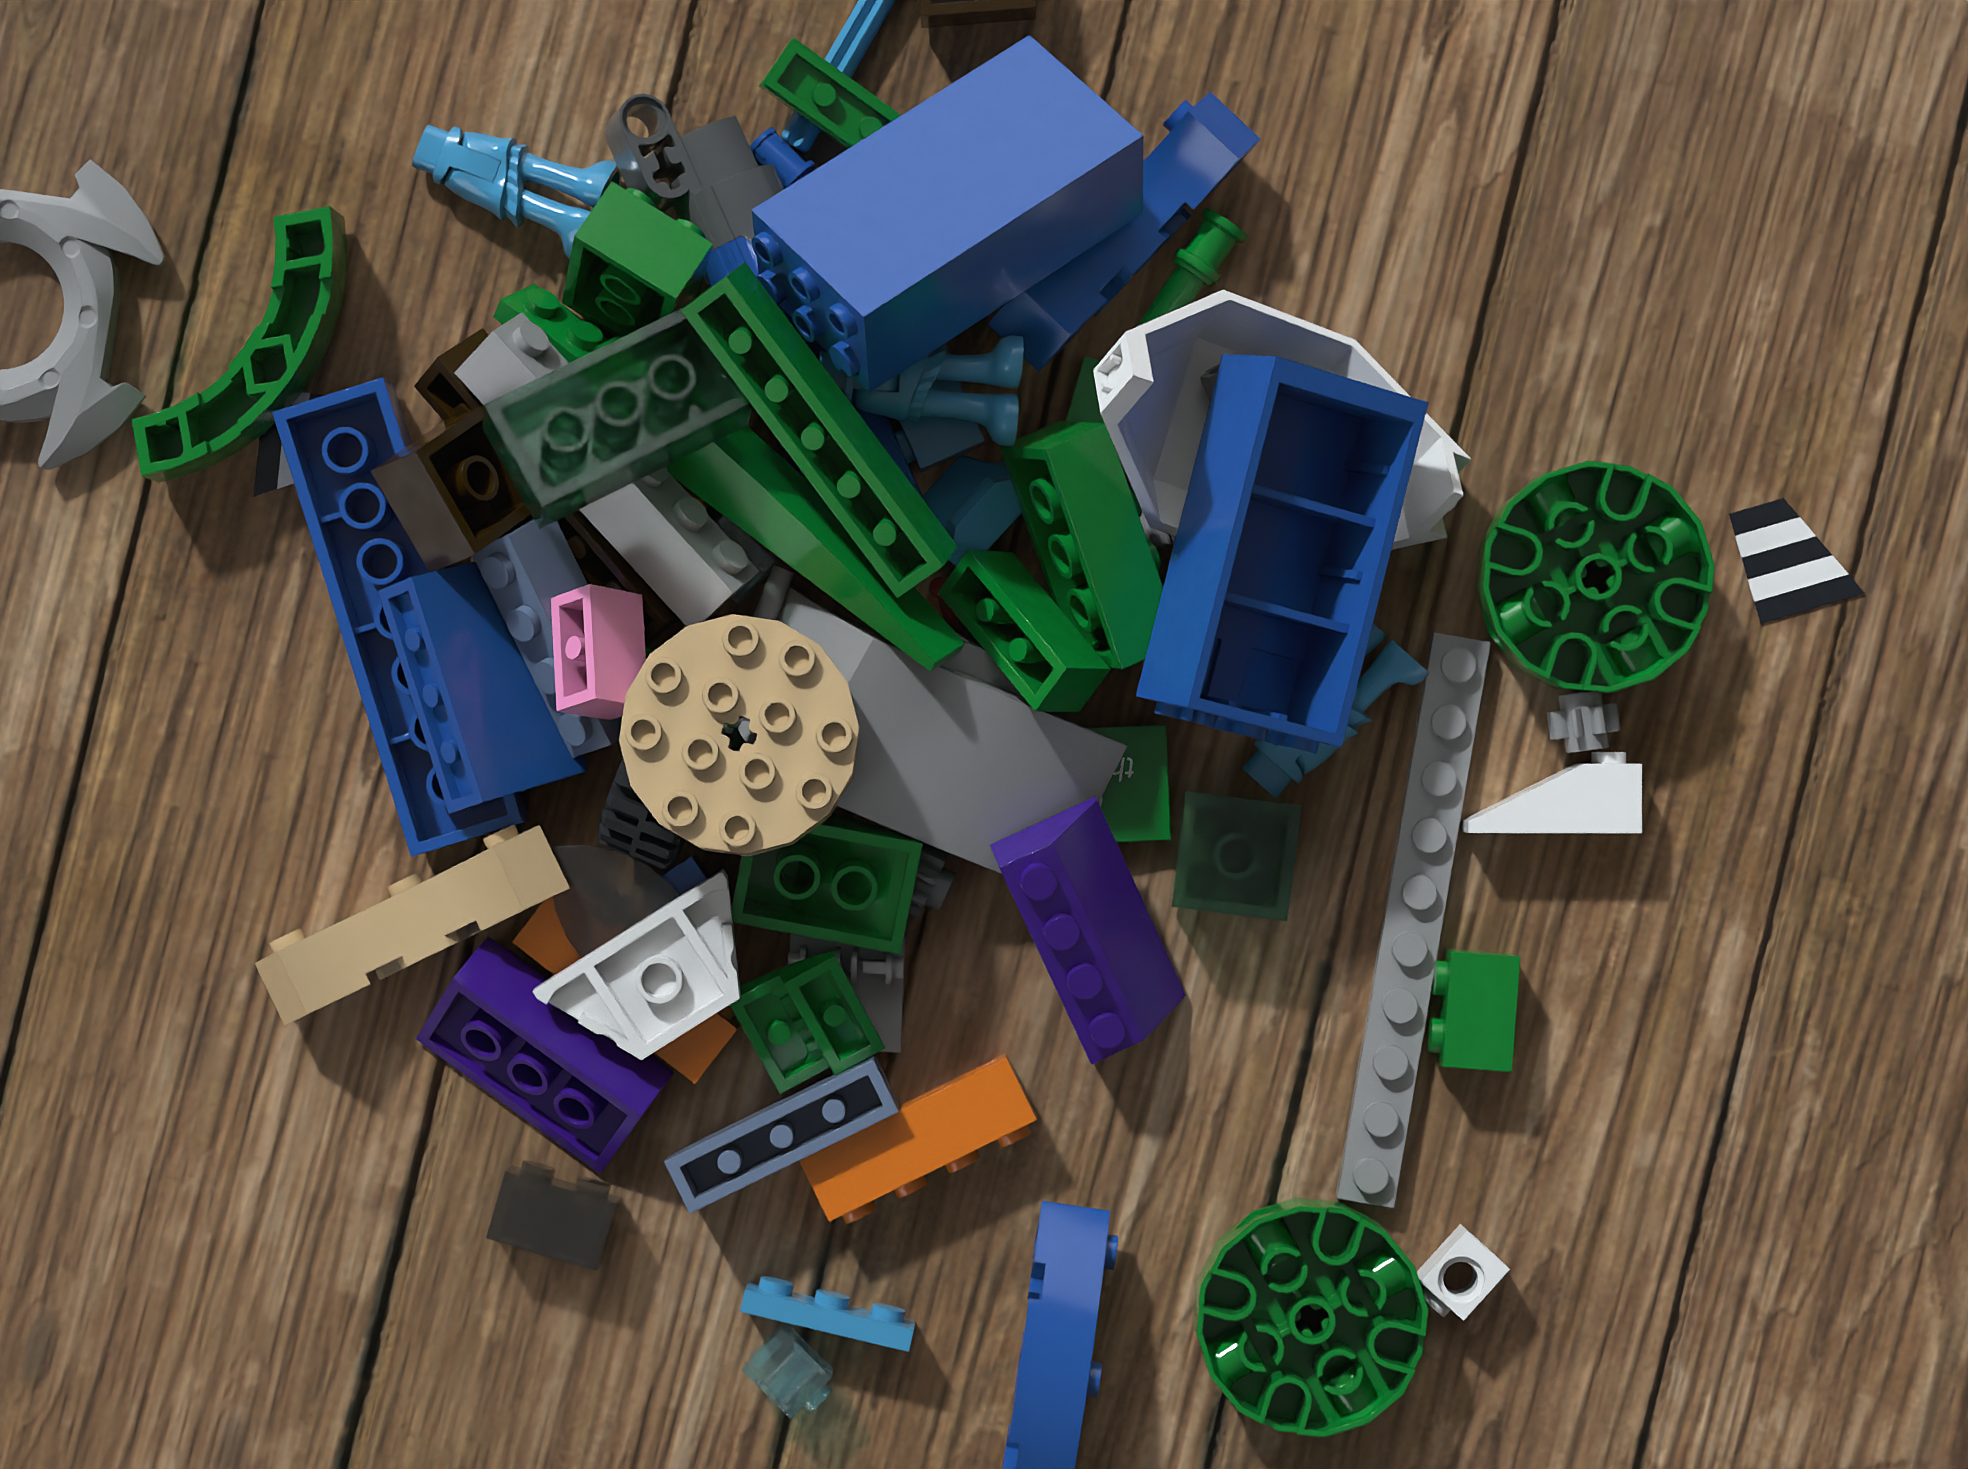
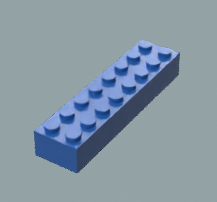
[272,377,530,857]

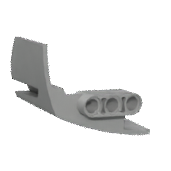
[738,585,1127,874]

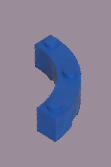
[988,92,1261,372]
[1002,1201,1118,1469]

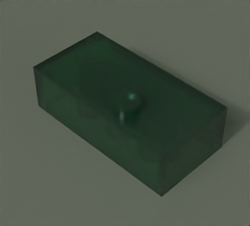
[483,306,752,529]

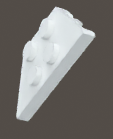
[532,869,741,1060]

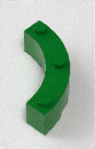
[132,206,347,483]

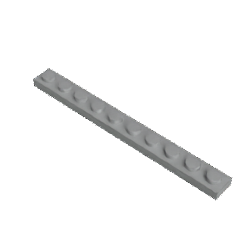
[1335,633,1491,1208]

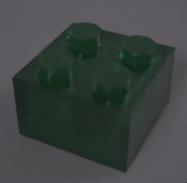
[1169,790,1302,921]

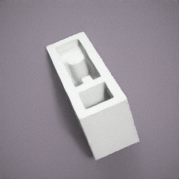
[1462,752,1642,833]

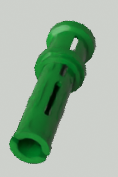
[1136,207,1248,327]

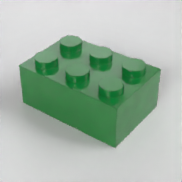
[561,182,713,357]

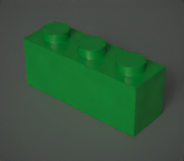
[938,550,1111,712]

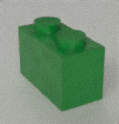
[1428,948,1521,1072]

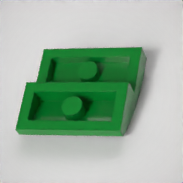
[730,951,885,1094]

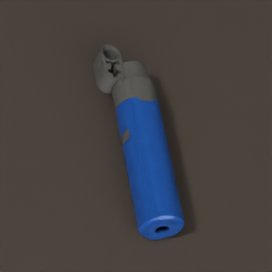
[605,94,926,503]

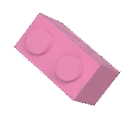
[551,584,646,720]

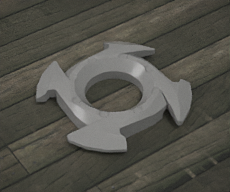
[0,160,166,470]

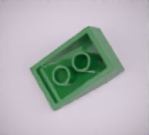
[732,812,923,954]

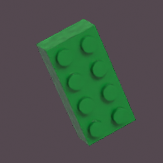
[999,421,1163,669]

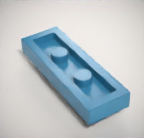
[740,1276,915,1352]

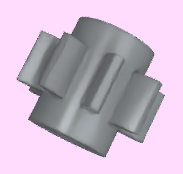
[1547,692,1621,753]

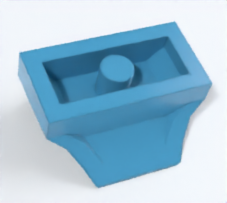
[923,455,1022,567]

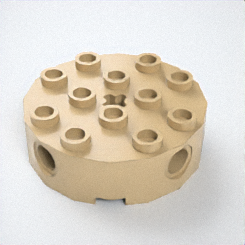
[619,614,860,856]

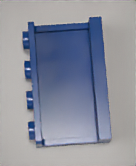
[378,562,588,814]

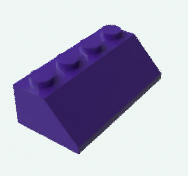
[990,796,1186,1064]
[416,936,674,1174]

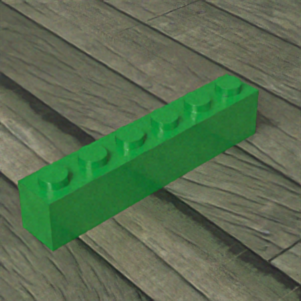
[681,262,958,598]

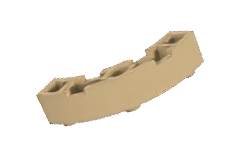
[255,824,570,1026]

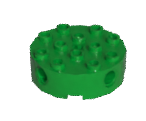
[1475,461,1715,693]
[1193,1198,1428,1437]

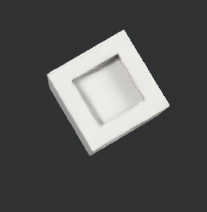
[1417,1224,1510,1321]

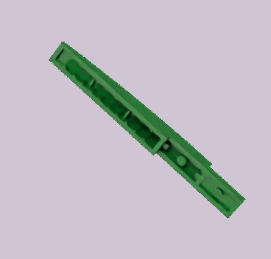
[493,284,965,672]

